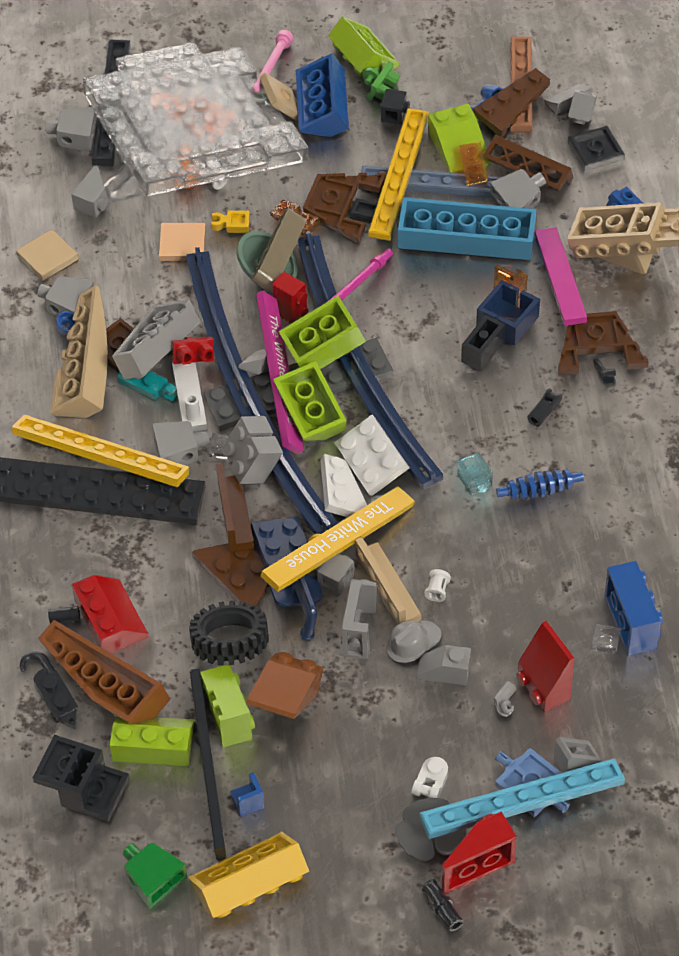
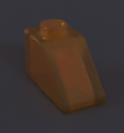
[493,264,528,299]

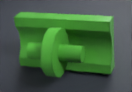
[363,61,400,101]

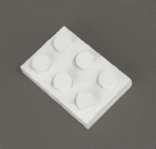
[335,415,410,496]

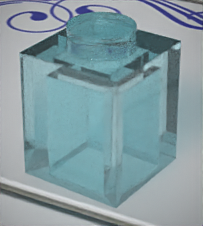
[457,452,493,496]

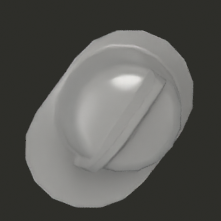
[386,620,442,663]

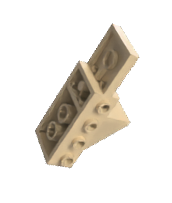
[567,202,679,274]

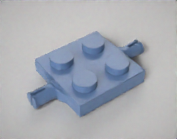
[495,748,570,818]

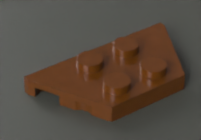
[192,543,269,608]

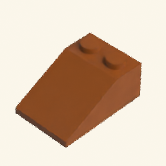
[246,652,324,719]

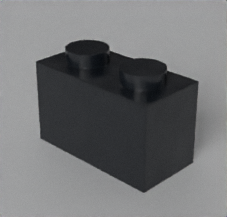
[461,315,506,372]

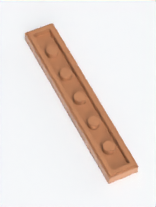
[510,36,532,132]

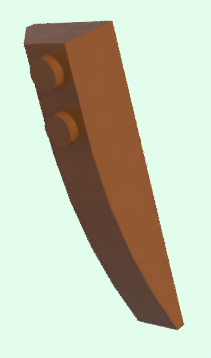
[38,620,171,725]

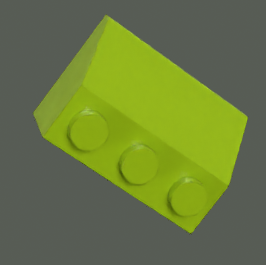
[328,16,400,77]
[273,361,347,441]
[110,717,196,767]

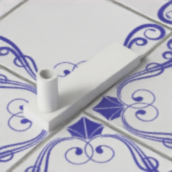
[171,356,207,432]

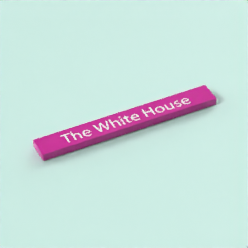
[256,291,304,454]

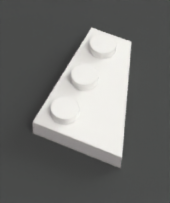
[320,454,367,517]

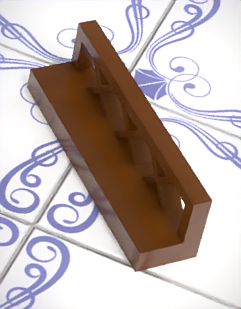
[483,135,574,192]
[216,463,254,552]

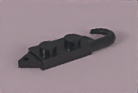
[19,651,80,729]

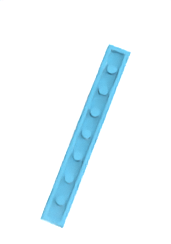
[419,758,625,839]

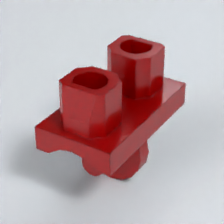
[171,336,214,365]

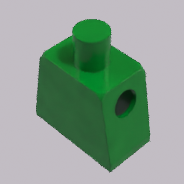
[122,843,187,909]

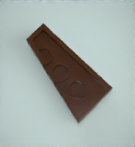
[473,68,550,137]

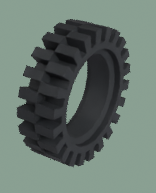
[189,601,269,666]

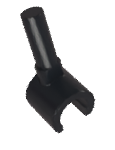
[593,358,616,384]

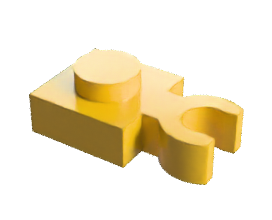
[211,210,250,233]

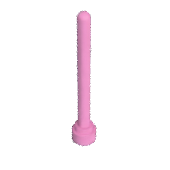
[252,30,294,93]

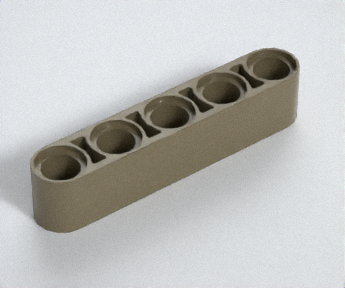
[251,207,307,293]

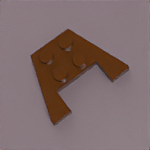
[303,172,386,244]
[558,311,648,376]

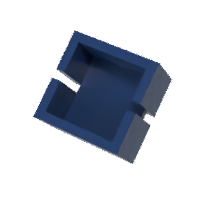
[476,280,540,346]

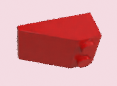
[516,621,575,712]
[442,811,517,894]

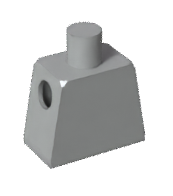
[46,107,97,151]
[491,169,546,209]
[38,276,94,317]
[152,421,210,465]

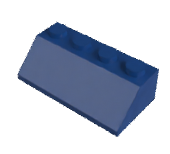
[296,53,349,137]

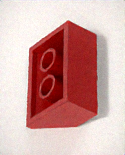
[72,575,149,653]

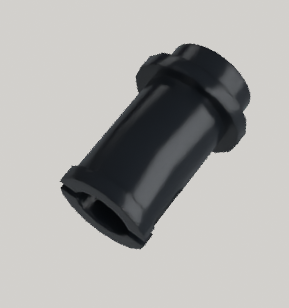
[48,604,81,624]

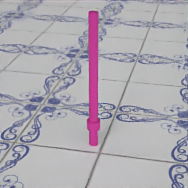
[329,249,393,301]

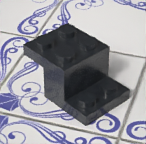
[32,734,130,822]

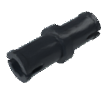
[421,879,464,932]

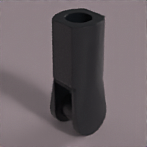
[527,388,563,427]

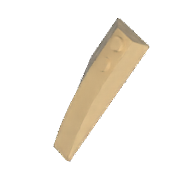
[50,285,108,418]

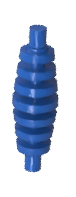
[496,469,584,500]

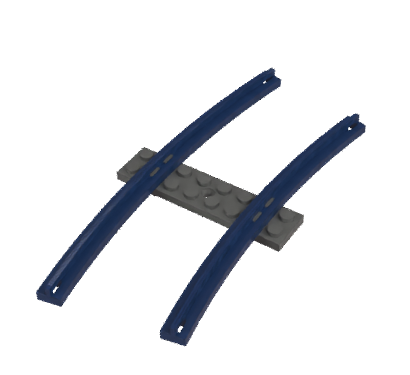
[187,231,443,534]

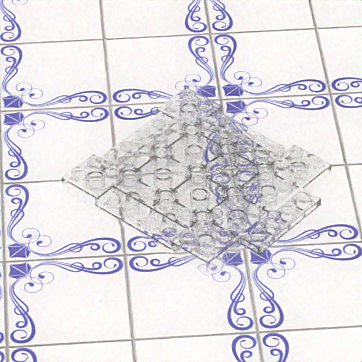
[83,42,309,197]

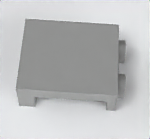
[342,579,377,660]

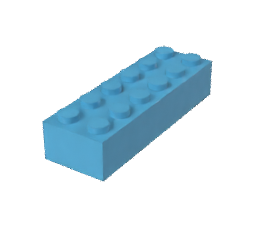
[398,197,536,260]

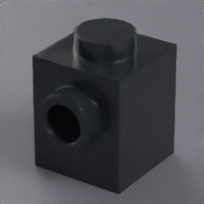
[381,89,410,125]

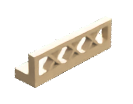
[355,537,421,625]

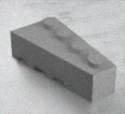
[112,299,201,379]

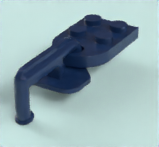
[251,517,322,640]

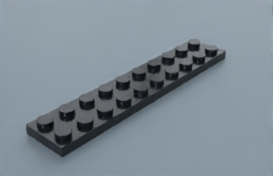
[0,457,206,525]

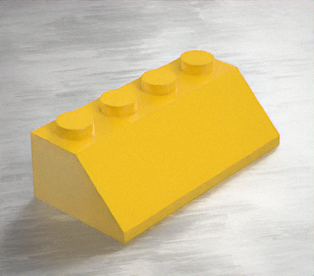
[188,832,309,918]

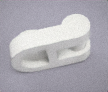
[412,757,448,798]

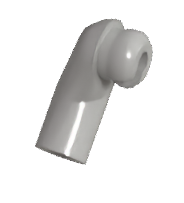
[493,681,516,717]

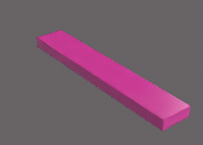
[535,227,587,326]

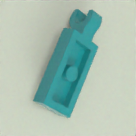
[117,371,178,403]

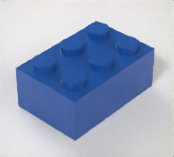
[604,561,663,656]

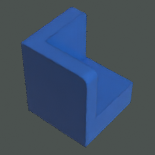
[230,772,265,817]

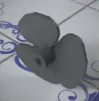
[395,797,466,862]

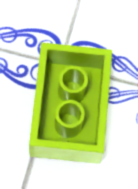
[278,296,366,369]

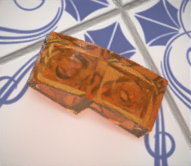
[459,142,489,185]
[270,199,321,236]

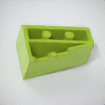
[200,664,255,748]

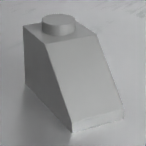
[71,166,108,218]
[417,645,471,686]

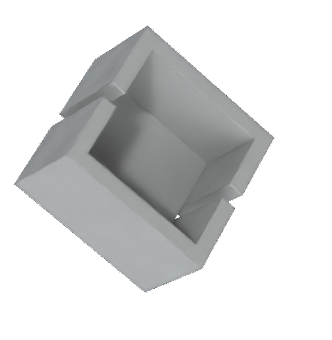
[222,416,283,484]

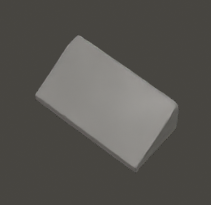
[545,84,593,115]
[238,349,268,375]

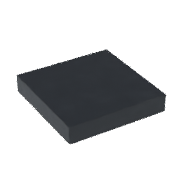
[567,126,625,171]

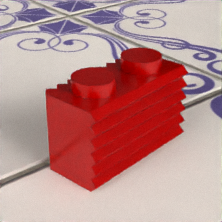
[272,272,309,323]

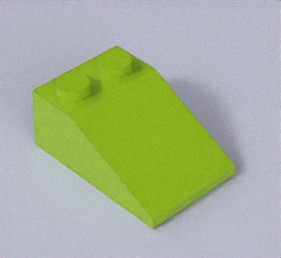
[428,103,491,174]

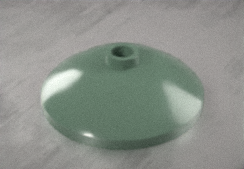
[236,231,298,279]

